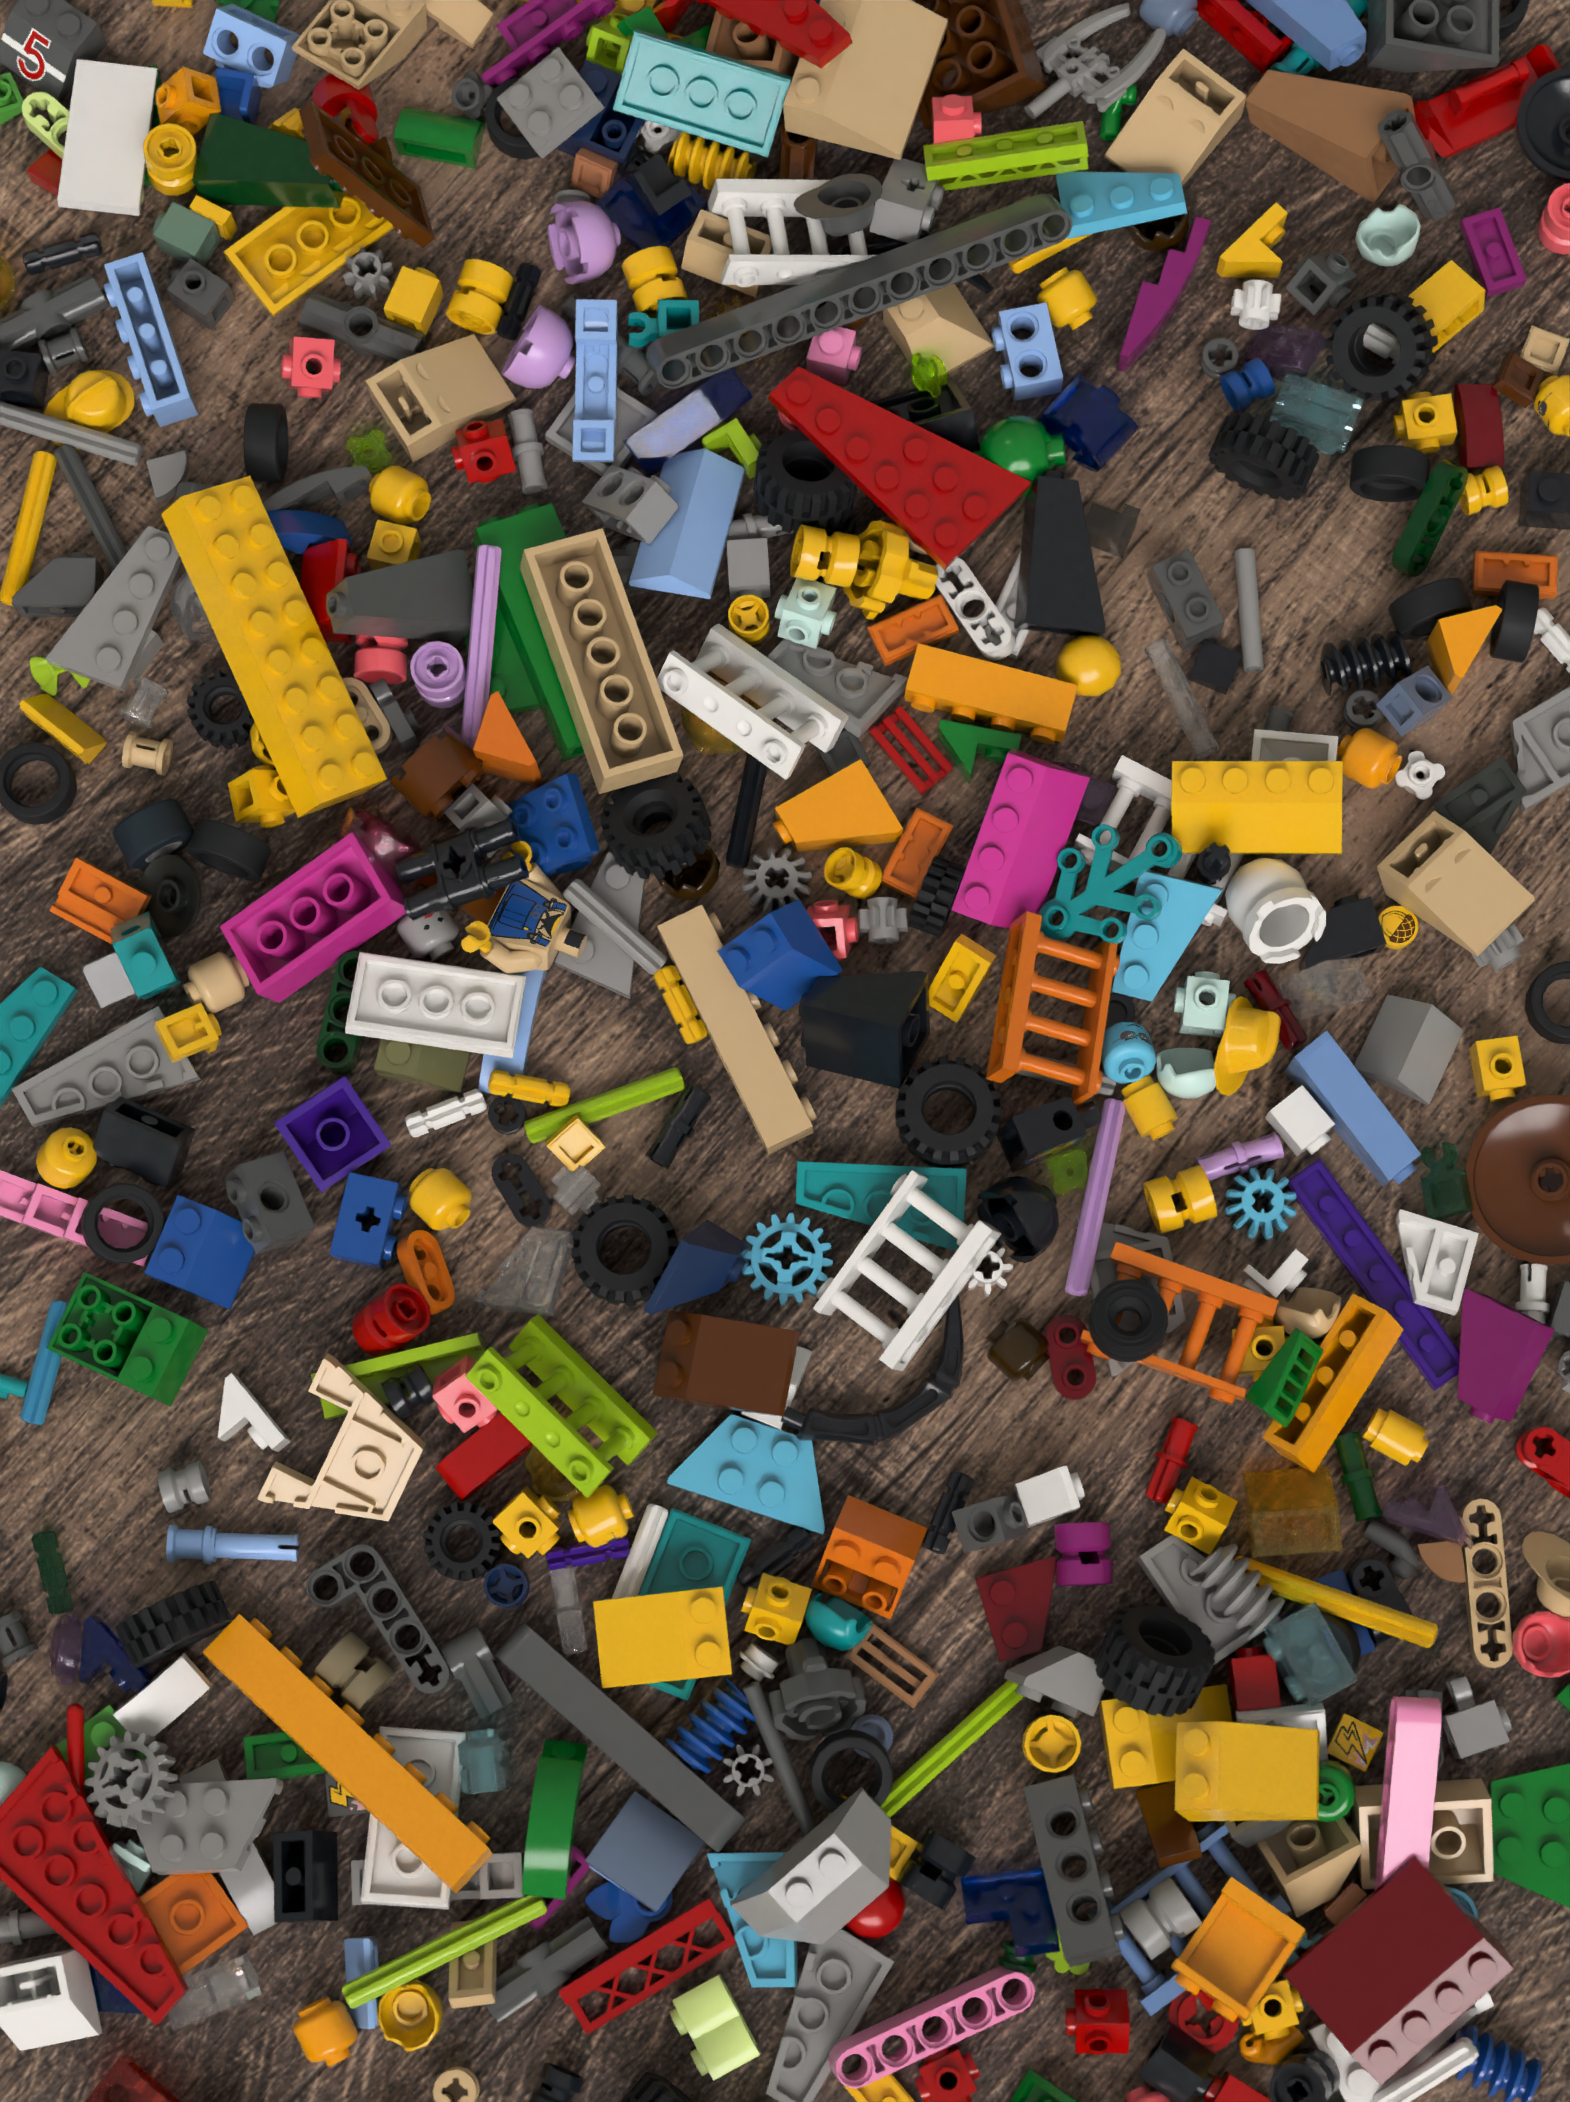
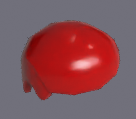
[844,1876,906,1940]

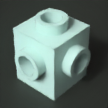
[774,578,837,649]
[1174,971,1236,1038]

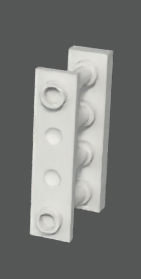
[708,179,877,287]
[657,623,849,780]
[1074,755,1259,926]
[813,1170,1002,1371]

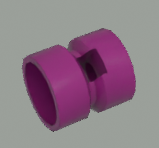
[1054,1522,1113,1586]

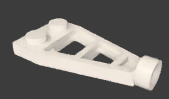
[1308,1992,1494,2102]

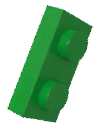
[243,1732,327,1780]

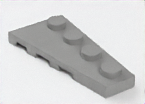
[12,1006,201,1127]

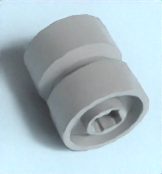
[1119,1876,1202,1960]

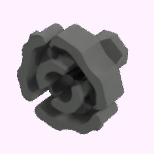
[767,1638,866,1741]

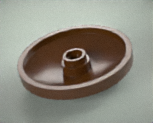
[1465,1095,1570,1265]

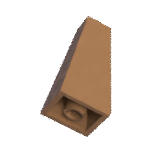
[1245,70,1415,203]

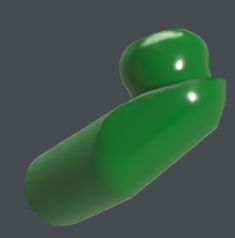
[1100,83,1137,142]

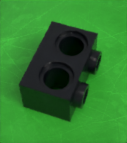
[0,349,50,409]

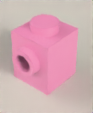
[806,327,862,386]

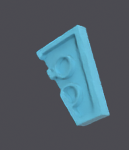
[1056,172,1187,239]
[1111,870,1224,1002]
[707,1852,798,1988]

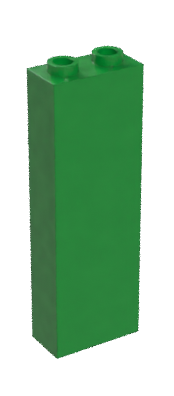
[473,503,585,762]

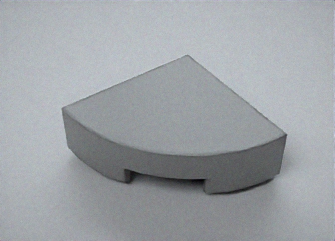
[146,450,189,503]

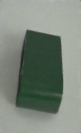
[316,951,365,1075]

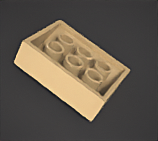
[783,0,948,160]

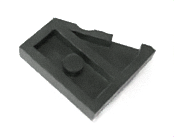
[1433,756,1526,855]

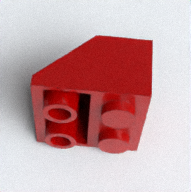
[300,539,363,643]

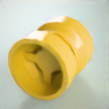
[1459,466,1509,515]
[728,595,769,645]
[824,847,882,899]

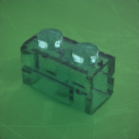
[1269,372,1364,455]
[458,1729,514,1794]

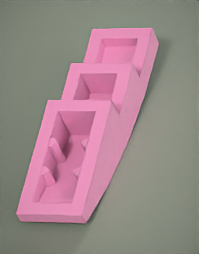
[0,1170,148,1267]

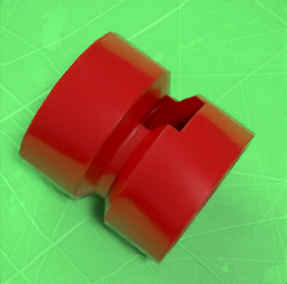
[352,1283,431,1357]

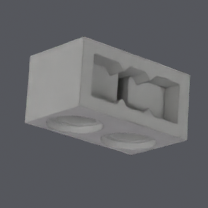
[582,464,680,545]

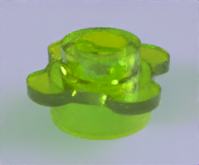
[911,353,948,397]
[346,429,392,472]
[1046,1149,1089,1195]

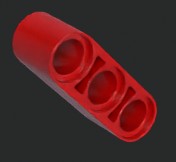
[435,1412,533,1502]

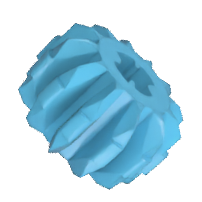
[1225,1168,1297,1240]

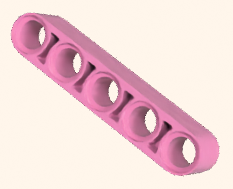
[1375,1696,1442,1890]
[828,1966,1035,2089]

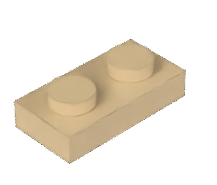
[448,1920,497,2009]

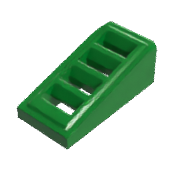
[1245,1328,1324,1428]

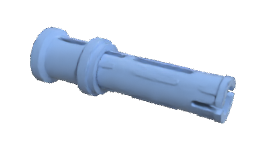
[166,1524,299,1564]

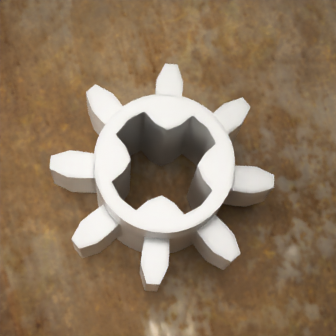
[1230,280,1282,330]
[967,1248,1013,1297]

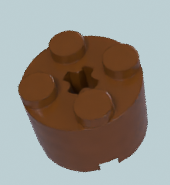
[390,726,486,822]

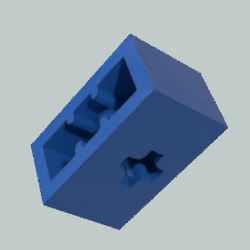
[329,1172,408,1270]

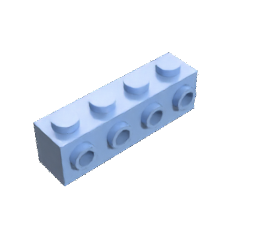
[103,252,199,427]

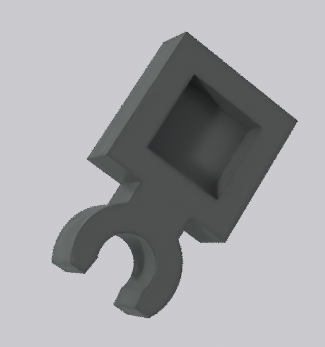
[369,678,421,754]

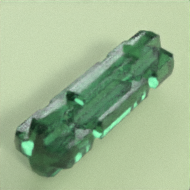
[32,1530,73,1615]

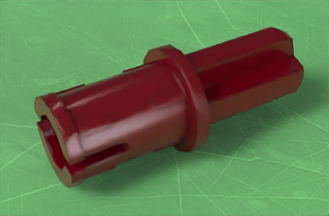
[1243,969,1307,1051]

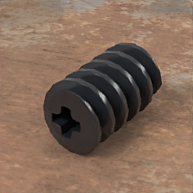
[1320,630,1412,696]

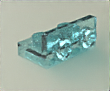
[1263,1602,1358,1706]

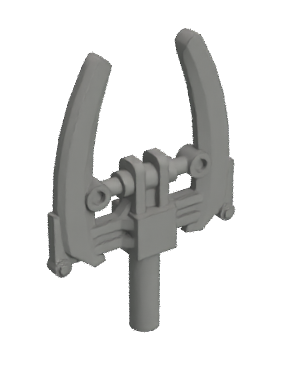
[1024,3,1167,119]

